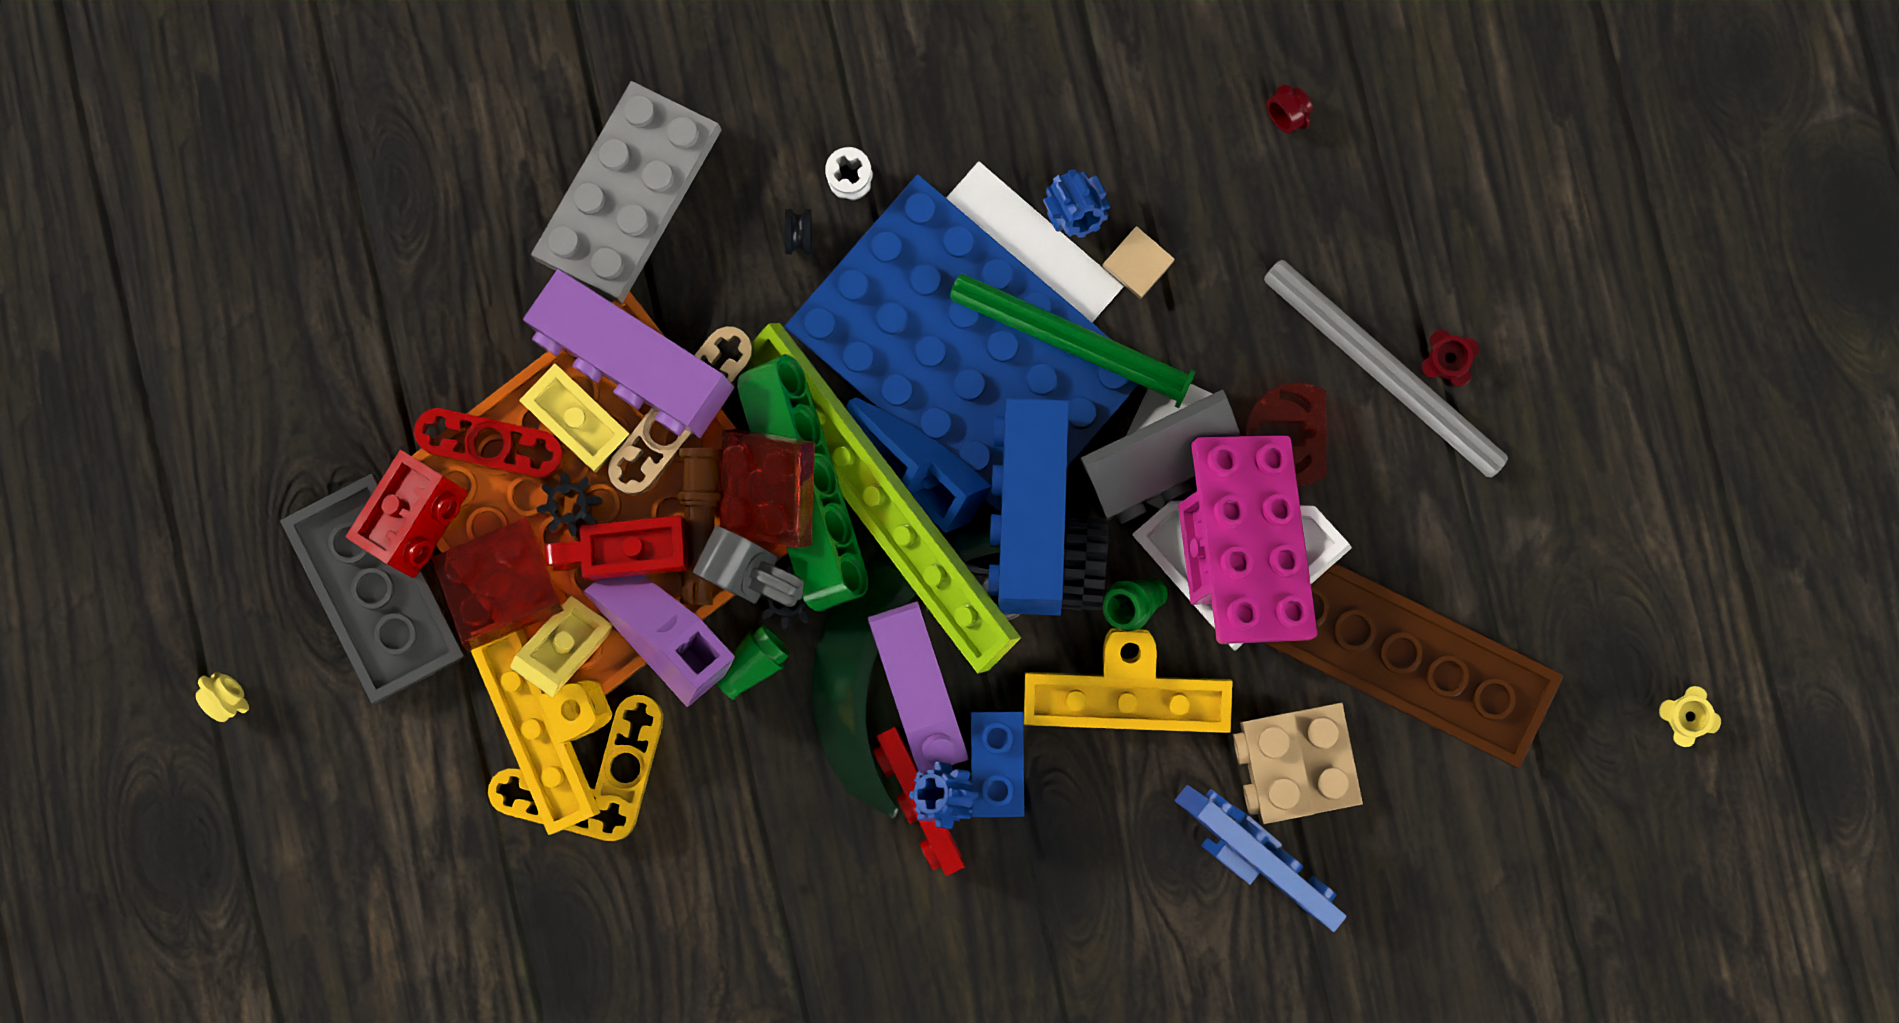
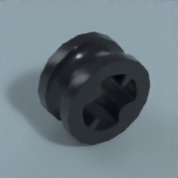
[784,209,812,255]

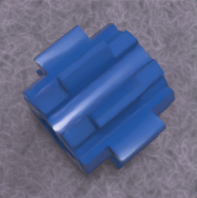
[1043,169,1110,238]
[909,762,978,829]

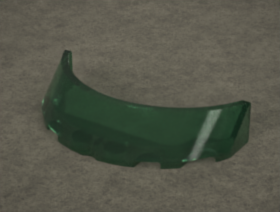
[812,521,1000,819]

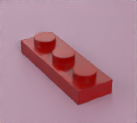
[873,727,966,877]

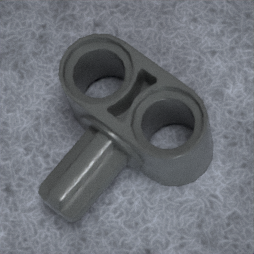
[692,525,804,607]

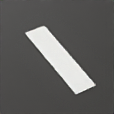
[946,161,1124,322]

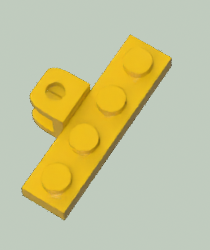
[468,622,612,835]
[1023,628,1233,733]

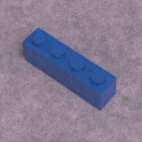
[988,398,1068,616]

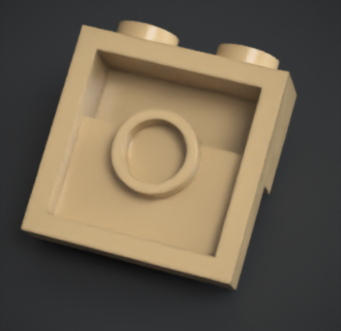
[1233,703,1363,824]

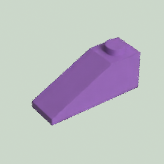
[868,601,969,773]

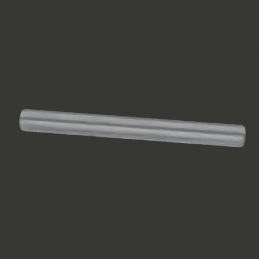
[1264,260,1508,478]

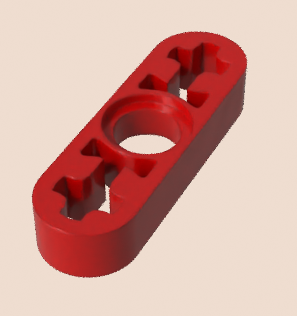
[414,408,565,479]

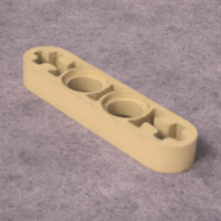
[608,326,754,495]

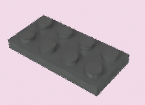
[280,473,467,704]

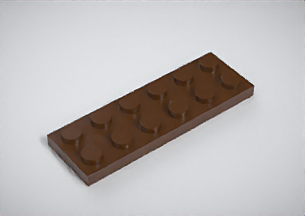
[1260,563,1564,769]

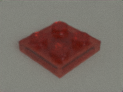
[720,429,815,548]
[431,517,564,652]

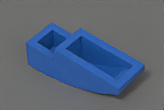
[846,397,992,533]

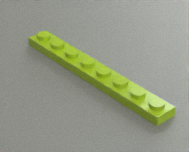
[738,323,1021,674]

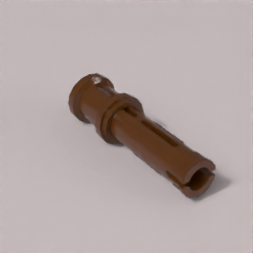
[677,448,725,605]

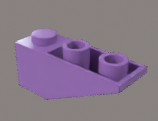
[584,575,735,707]

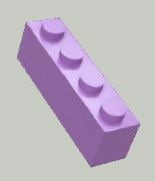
[523,269,735,438]

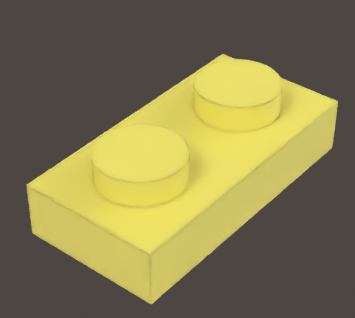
[519,363,630,473]
[510,596,613,698]

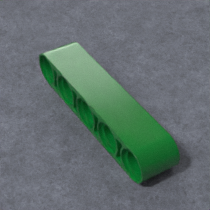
[737,354,868,612]

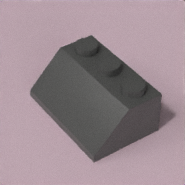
[1078,389,1241,525]

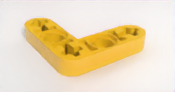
[488,695,663,841]

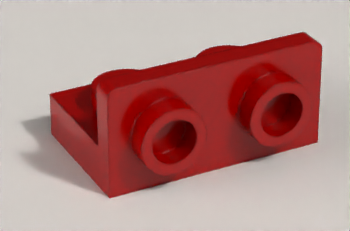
[345,449,468,578]

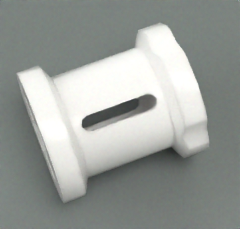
[825,147,873,201]

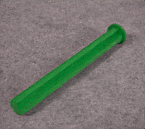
[950,274,1196,408]

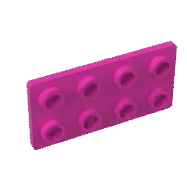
[1178,435,1317,644]

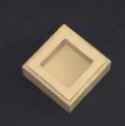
[1102,226,1175,300]

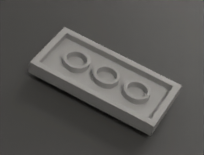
[531,81,722,304]

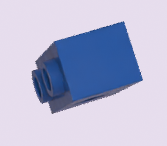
[971,712,1024,817]

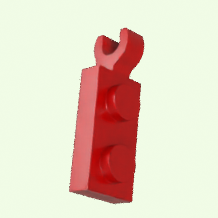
[545,515,689,581]

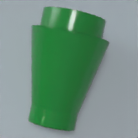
[1102,578,1168,631]
[716,625,790,700]

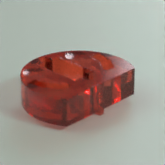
[1245,382,1327,487]

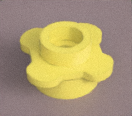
[196,672,249,722]
[1659,686,1721,747]

